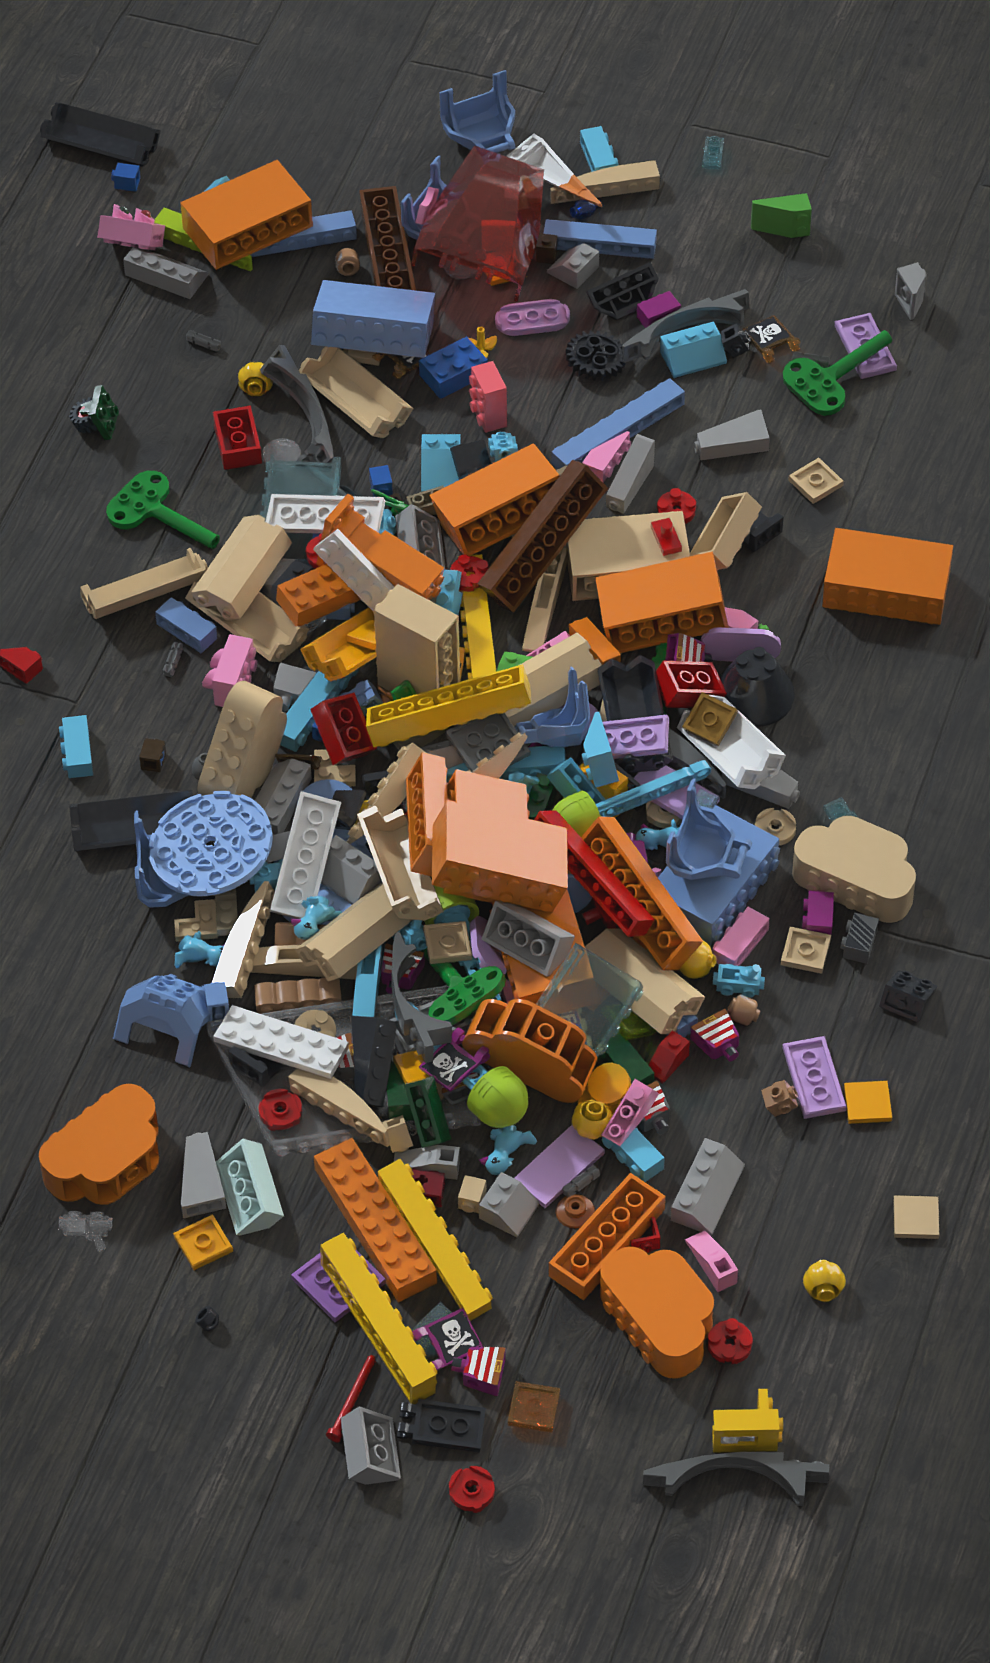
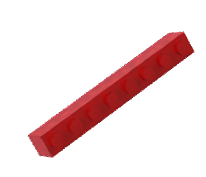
[534,810,655,937]

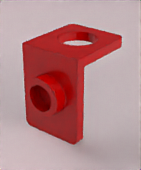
[630,1217,660,1253]

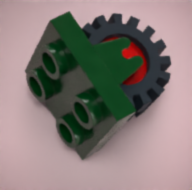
[69,385,119,440]

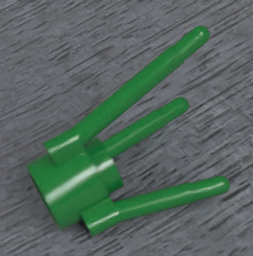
[371,489,409,519]

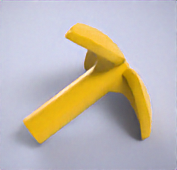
[469,327,497,358]

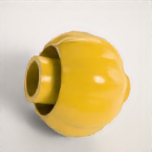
[238,362,273,396]
[680,941,716,979]
[572,1100,612,1140]
[803,1260,846,1302]

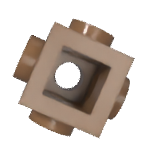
[761,1080,798,1117]

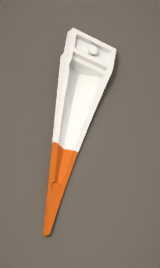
[507,134,602,207]

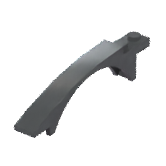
[622,289,750,363]
[260,345,333,471]
[391,932,452,1063]
[643,1452,829,1506]

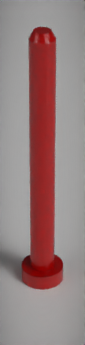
[326,1355,376,1442]

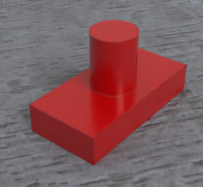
[651,517,682,556]
[582,897,616,929]

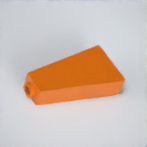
[569,617,621,665]

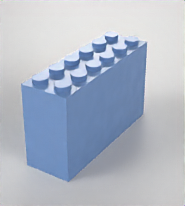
[311,280,435,358]
[658,805,780,948]

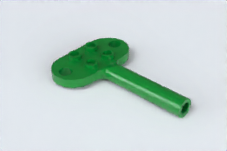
[783,330,892,415]
[106,471,220,549]
[421,948,506,1025]

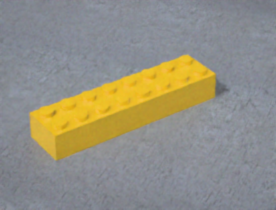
[366,664,531,747]
[320,1232,438,1404]

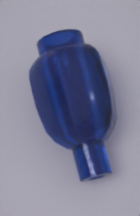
[570,200,602,219]

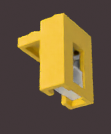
[712,1389,783,1452]

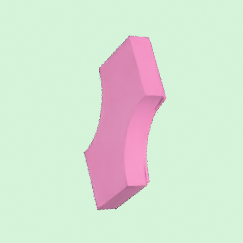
[415,187,439,225]

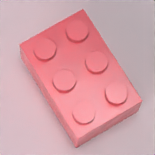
[469,361,507,433]

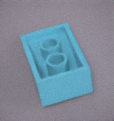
[421,434,461,492]
[582,711,619,788]

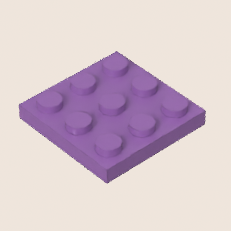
[291,1250,386,1322]

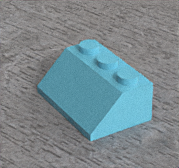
[660,321,727,378]

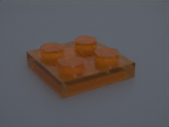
[508,1381,560,1432]

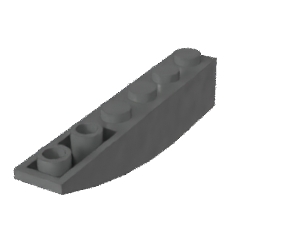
[667,728,727,799]

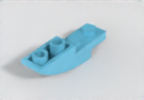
[436,570,463,615]

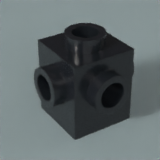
[721,323,750,358]

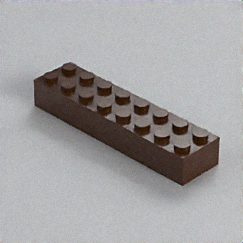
[359,186,416,291]
[477,459,608,613]

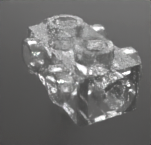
[59,1211,113,1252]

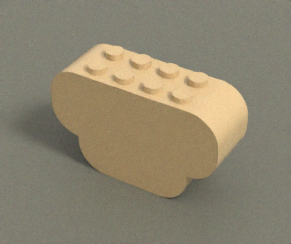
[197,681,287,798]
[792,816,916,923]

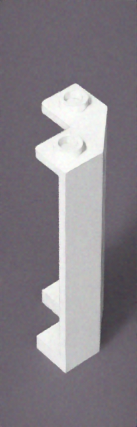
[677,695,786,789]

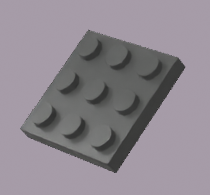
[446,713,531,772]

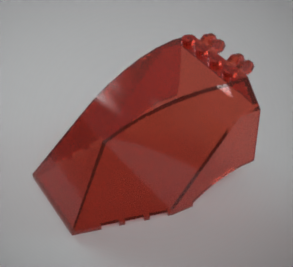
[411,145,544,302]

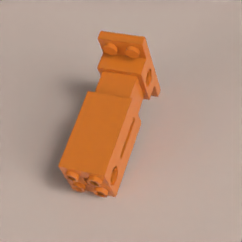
[316,494,444,600]

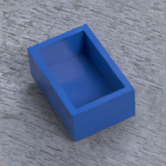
[419,337,488,399]

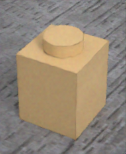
[382,1115,413,1153]
[458,1175,486,1213]

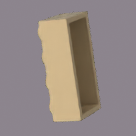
[690,492,762,570]

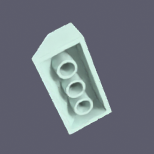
[216,1139,284,1236]

